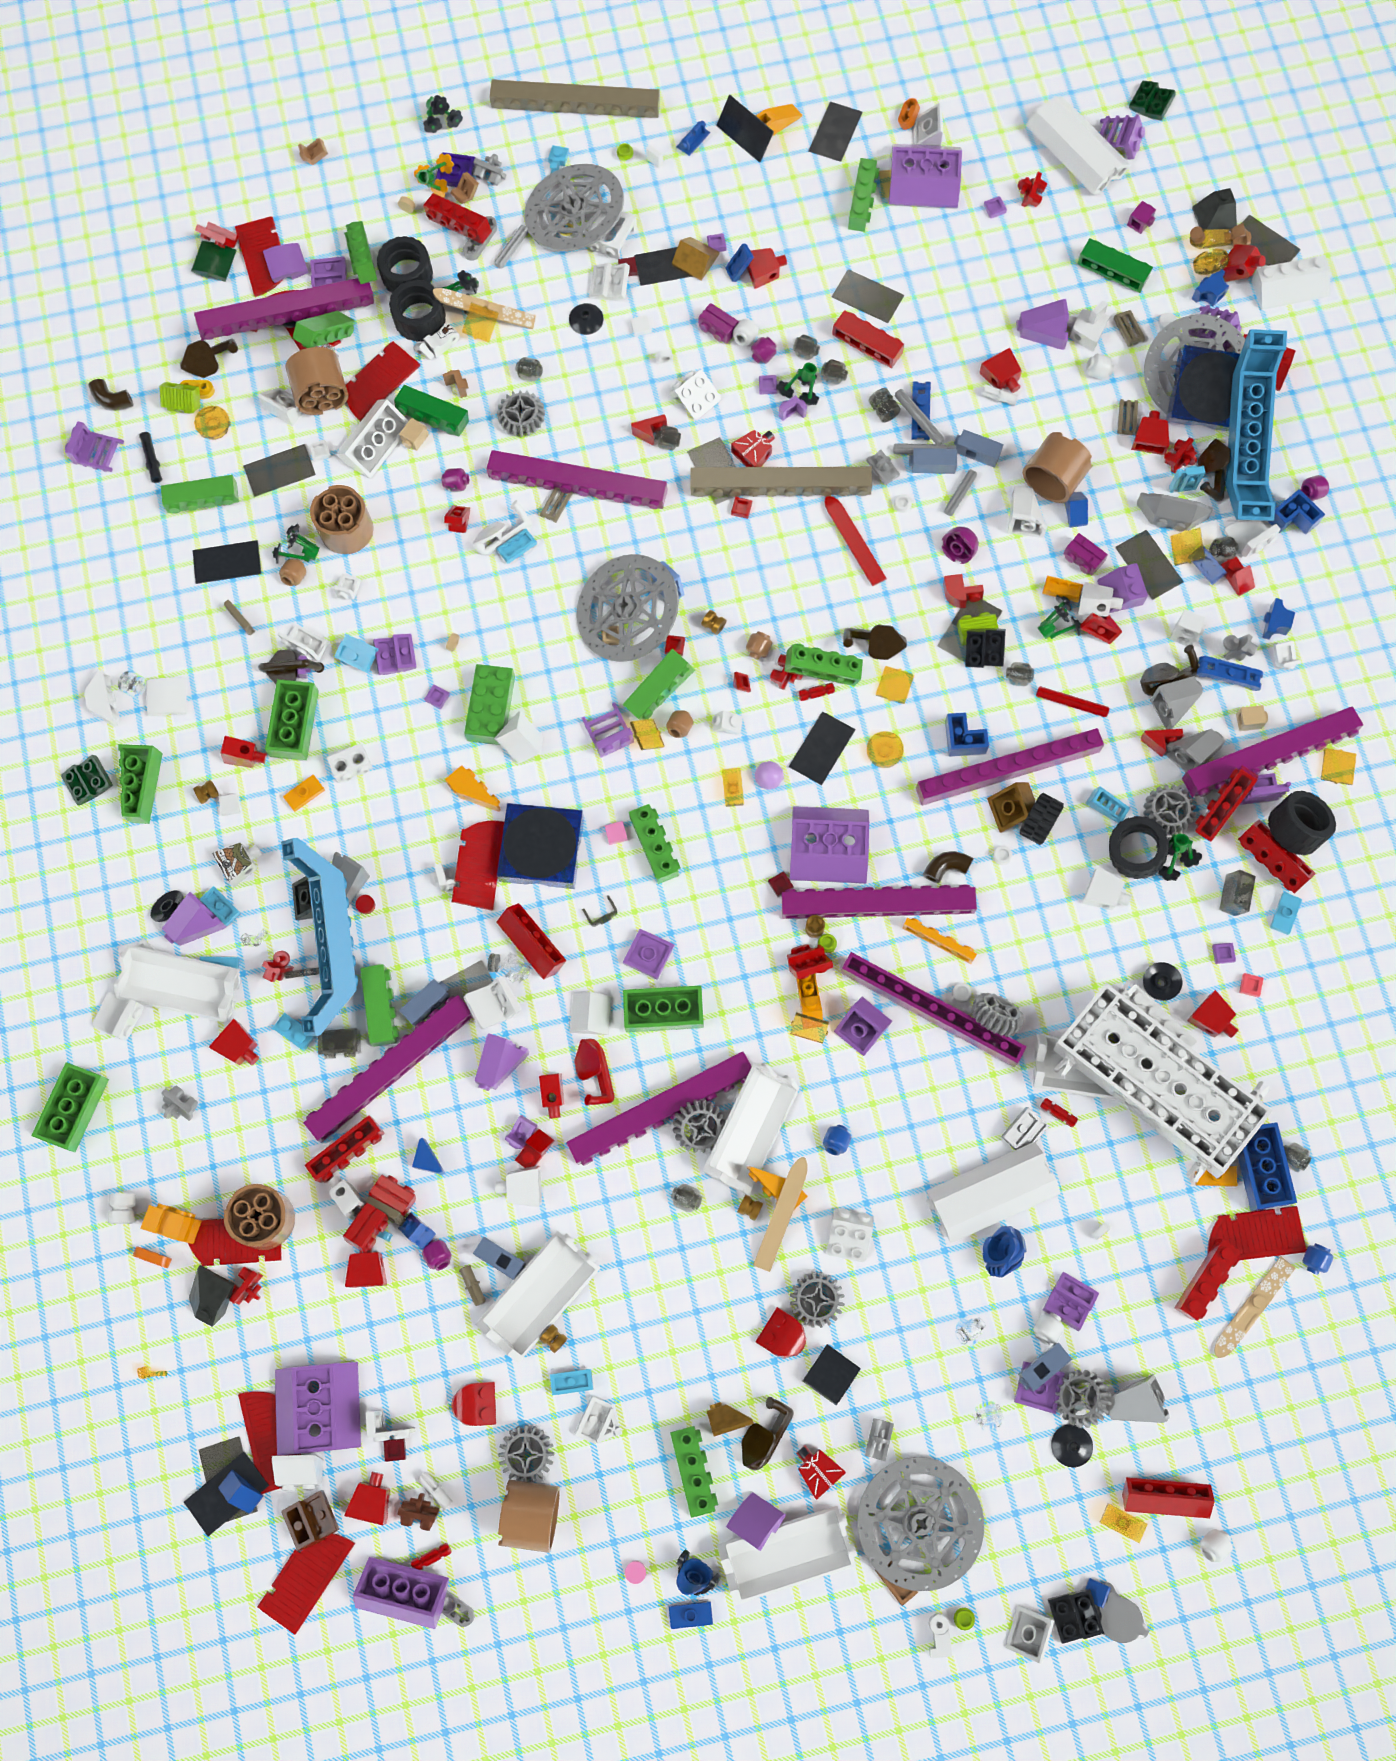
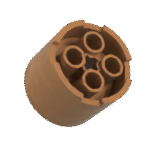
[285,347,348,415]
[1022,432,1093,503]
[310,485,374,554]
[224,1184,295,1250]
[498,1479,560,1553]

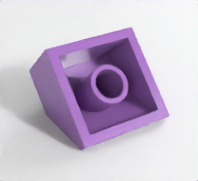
[1097,563,1148,613]
[833,996,893,1056]

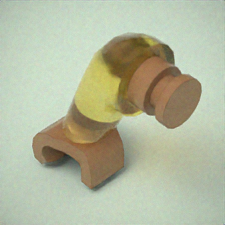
[1189,223,1252,250]

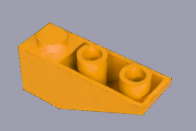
[755,104,803,135]
[445,765,501,812]
[796,974,823,1027]
[746,1166,808,1210]

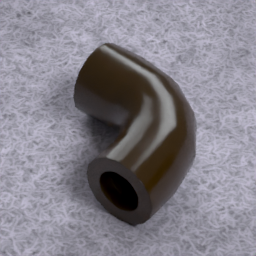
[88,379,134,411]
[922,851,974,883]

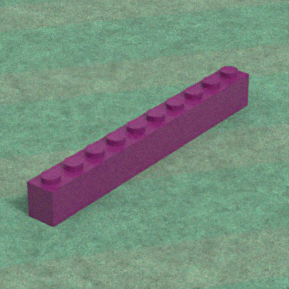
[193,278,374,341]
[486,450,668,510]
[1181,706,1364,798]
[916,728,1104,806]
[781,884,977,919]
[841,952,1027,1067]
[303,995,473,1143]
[566,1051,752,1166]

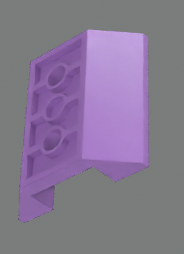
[889,143,962,208]
[790,806,870,884]
[275,1362,361,1456]

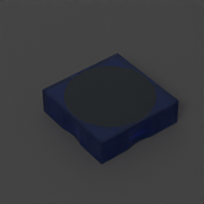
[1166,345,1240,432]
[497,803,584,889]

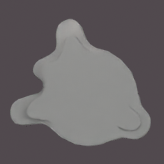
[1095,1582,1149,1644]

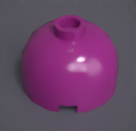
[941,526,979,564]

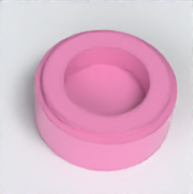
[625,1561,646,1584]

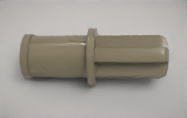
[459,1265,486,1306]

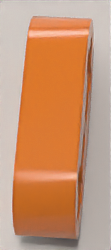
[898,98,920,130]
[132,1246,172,1268]

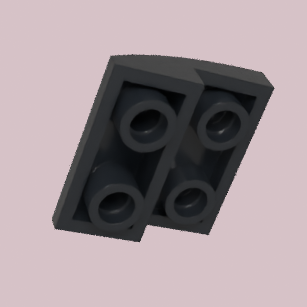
[965,628,1006,668]
[802,1344,861,1406]
[1047,1589,1104,1644]

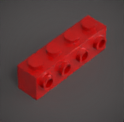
[423,193,492,244]
[832,310,905,369]
[1194,765,1258,842]
[1238,819,1316,894]
[496,903,567,980]
[304,1115,385,1183]
[1174,1239,1241,1321]
[1122,1477,1215,1519]

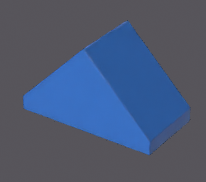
[1064,491,1088,528]
[412,1137,445,1175]
[218,1470,264,1514]

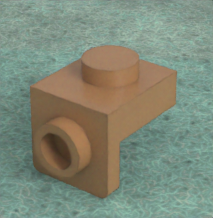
[298,138,328,165]
[450,172,479,204]
[442,369,469,398]

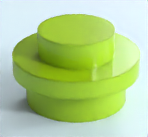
[617,143,634,161]
[818,934,837,953]
[953,1607,975,1631]

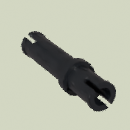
[139,432,163,483]

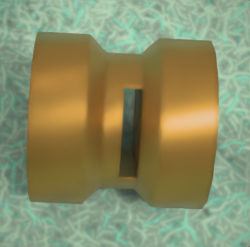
[701,610,727,635]
[193,779,219,804]
[805,915,825,938]
[737,1194,764,1221]
[539,1324,568,1354]

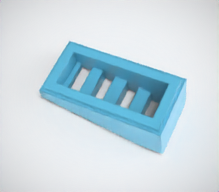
[1086,786,1130,823]

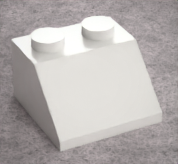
[272,1455,323,1491]

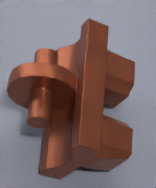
[397,1493,440,1531]

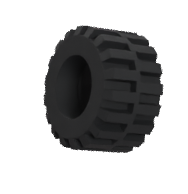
[1020,792,1064,845]

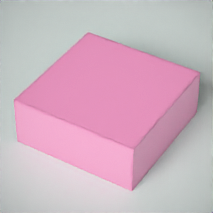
[605,821,628,845]

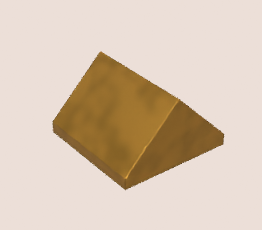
[672,236,720,281]

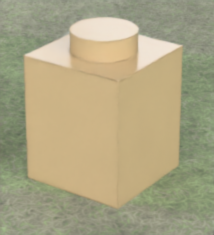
[399,418,429,451]
[1236,705,1268,732]

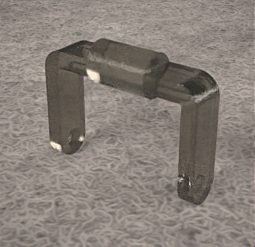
[582,895,618,927]
[284,967,319,979]

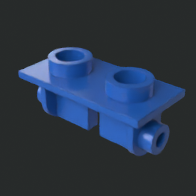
[676,120,710,156]

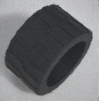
[376,236,433,293]
[389,280,446,342]
[1268,790,1337,856]
[1109,816,1169,879]

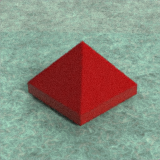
[733,671,751,693]

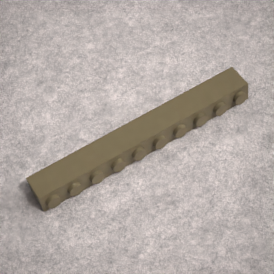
[489,79,660,118]
[690,466,872,497]

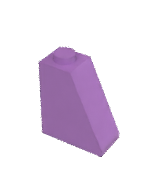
[1016,299,1069,350]
[162,892,227,946]
[474,1033,530,1091]

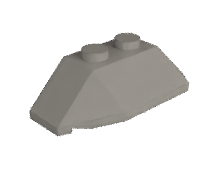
[1136,492,1213,531]

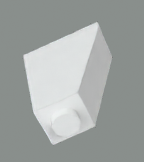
[1007,485,1047,538]

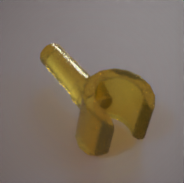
[137,1366,168,1379]

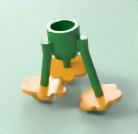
[414,153,454,198]

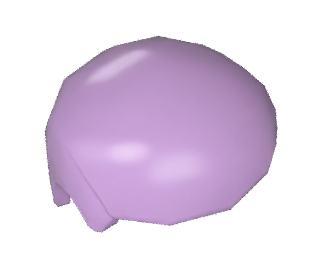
[755,761,784,790]

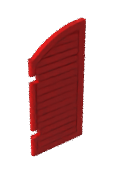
[235,216,283,297]
[346,341,421,422]
[451,820,505,911]
[1207,1206,1306,1261]
[188,1216,282,1266]
[238,1391,302,1494]
[257,1533,356,1635]

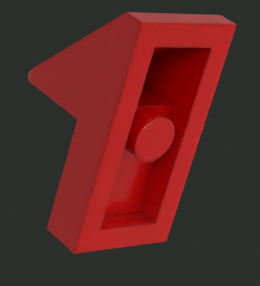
[631,414,668,445]
[444,505,471,533]
[1220,556,1255,597]
[1080,612,1122,644]
[1141,728,1184,757]
[515,1129,555,1168]

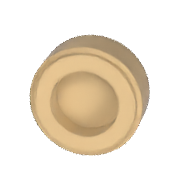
[397,196,416,213]
[446,632,460,652]

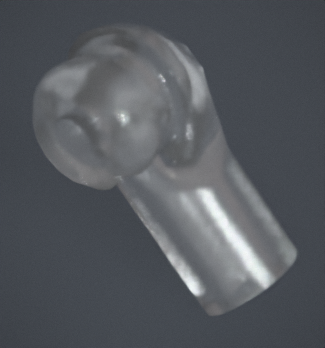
[240,928,270,947]

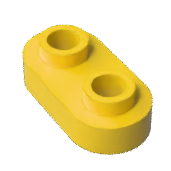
[179,380,215,399]

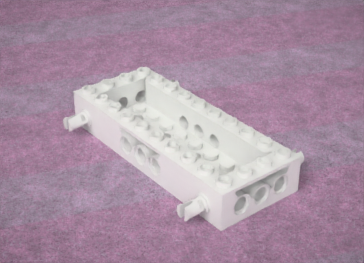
[1053,980,1273,1182]

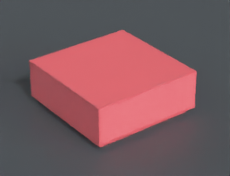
[1239,973,1264,998]

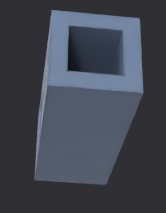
[954,429,1004,468]
[909,448,957,474]
[399,979,450,1027]
[473,1236,527,1280]
[1018,1342,1073,1391]

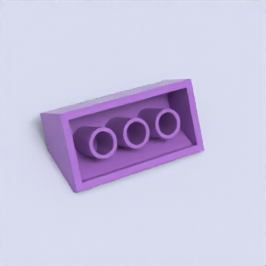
[353,1557,449,1629]

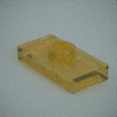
[722,768,744,807]
[1099,1503,1148,1544]

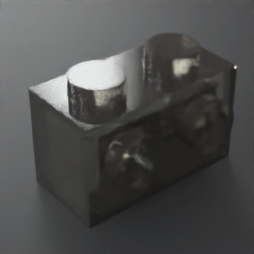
[1219,869,1256,916]
[318,1028,361,1060]

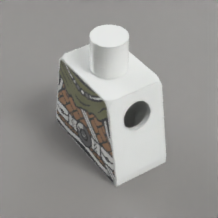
[212,842,262,888]
[328,1175,365,1220]

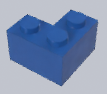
[1267,489,1325,535]
[945,712,989,757]

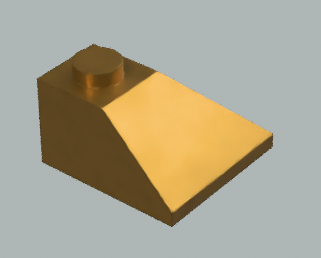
[987,782,1035,833]
[706,1402,754,1437]

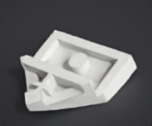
[574,1396,622,1444]

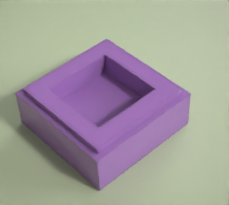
[984,196,1007,219]
[707,233,727,252]
[759,375,777,395]
[424,684,450,710]
[1212,943,1236,965]

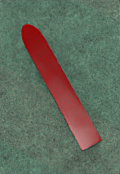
[824,496,887,587]

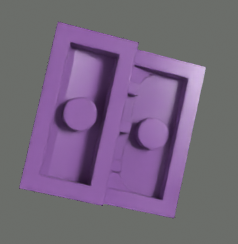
[263,243,309,283]
[310,256,347,287]
[373,633,417,676]
[1042,1271,1099,1332]
[726,1492,786,1551]

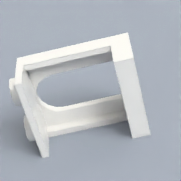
[588,211,637,259]

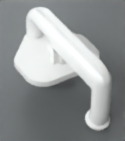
[472,500,532,555]

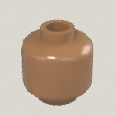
[279,559,307,586]
[745,631,773,660]
[666,710,694,738]

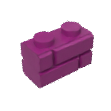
[698,303,739,344]
[1063,533,1108,576]

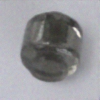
[793,334,820,360]
[515,357,543,382]
[821,359,848,385]
[654,425,681,451]
[1209,536,1238,562]
[1006,661,1034,687]
[1284,1142,1312,1172]
[671,1183,702,1213]

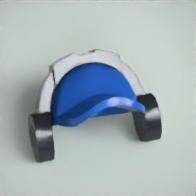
[676,1549,722,1596]

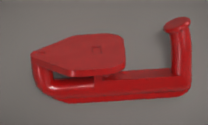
[574,1038,615,1106]

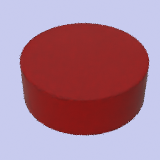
[355,895,376,915]

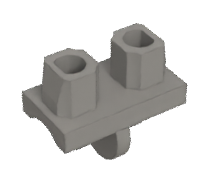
[473,153,507,186]
[866,449,900,485]
[1223,634,1258,661]
[161,1085,198,1121]
[865,1418,894,1461]

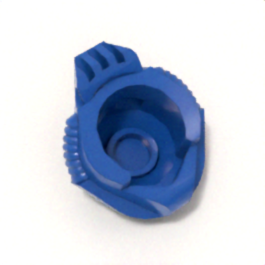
[982,1226,1027,1278]

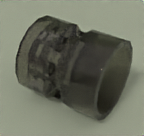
[868,388,901,423]

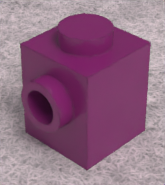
[1127,200,1157,234]

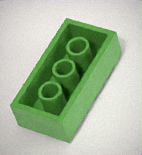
[464,664,516,745]
[265,679,319,761]
[623,985,704,1033]
[31,1062,109,1153]

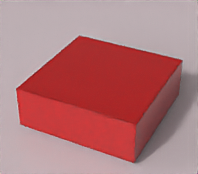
[731,496,753,519]
[665,635,686,656]

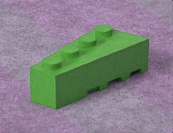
[622,648,696,722]
[118,744,163,824]

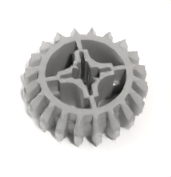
[497,390,545,437]
[1143,785,1196,836]
[971,992,1024,1037]
[672,1100,726,1153]
[790,1272,845,1328]
[1055,1370,1112,1428]
[498,1425,555,1483]

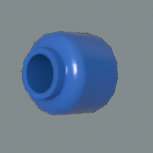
[823,1124,852,1156]
[1302,1243,1334,1275]

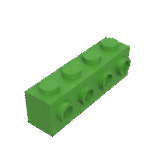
[848,158,880,232]
[344,221,377,284]
[293,311,355,348]
[161,474,239,514]
[785,643,863,686]
[628,803,681,884]
[360,964,399,1047]
[670,1425,719,1518]

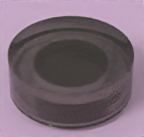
[487,953,500,973]

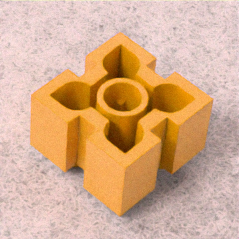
[140,1203,202,1244]

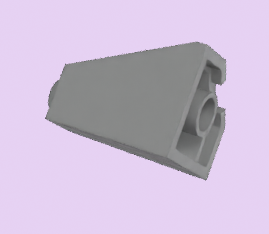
[1150,676,1203,729]
[1164,728,1226,773]
[332,852,370,905]
[1105,1374,1170,1423]

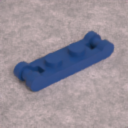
[911,381,931,440]
[1197,656,1263,691]

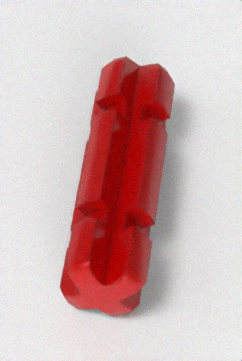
[798,683,835,701]
[1040,1098,1078,1128]
[411,1543,452,1570]

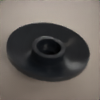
[569,303,604,335]
[150,890,184,922]
[1143,962,1183,1001]
[1051,1424,1093,1468]

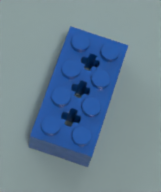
[1237,1122,1298,1211]

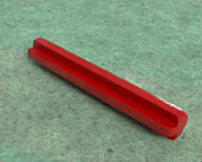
[1036,686,1110,717]

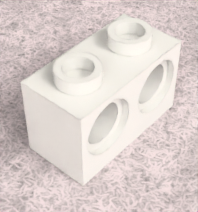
[1169,609,1206,646]
[327,743,373,783]

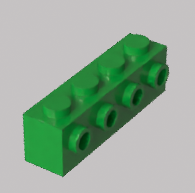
[1077,238,1153,293]
[394,384,469,437]

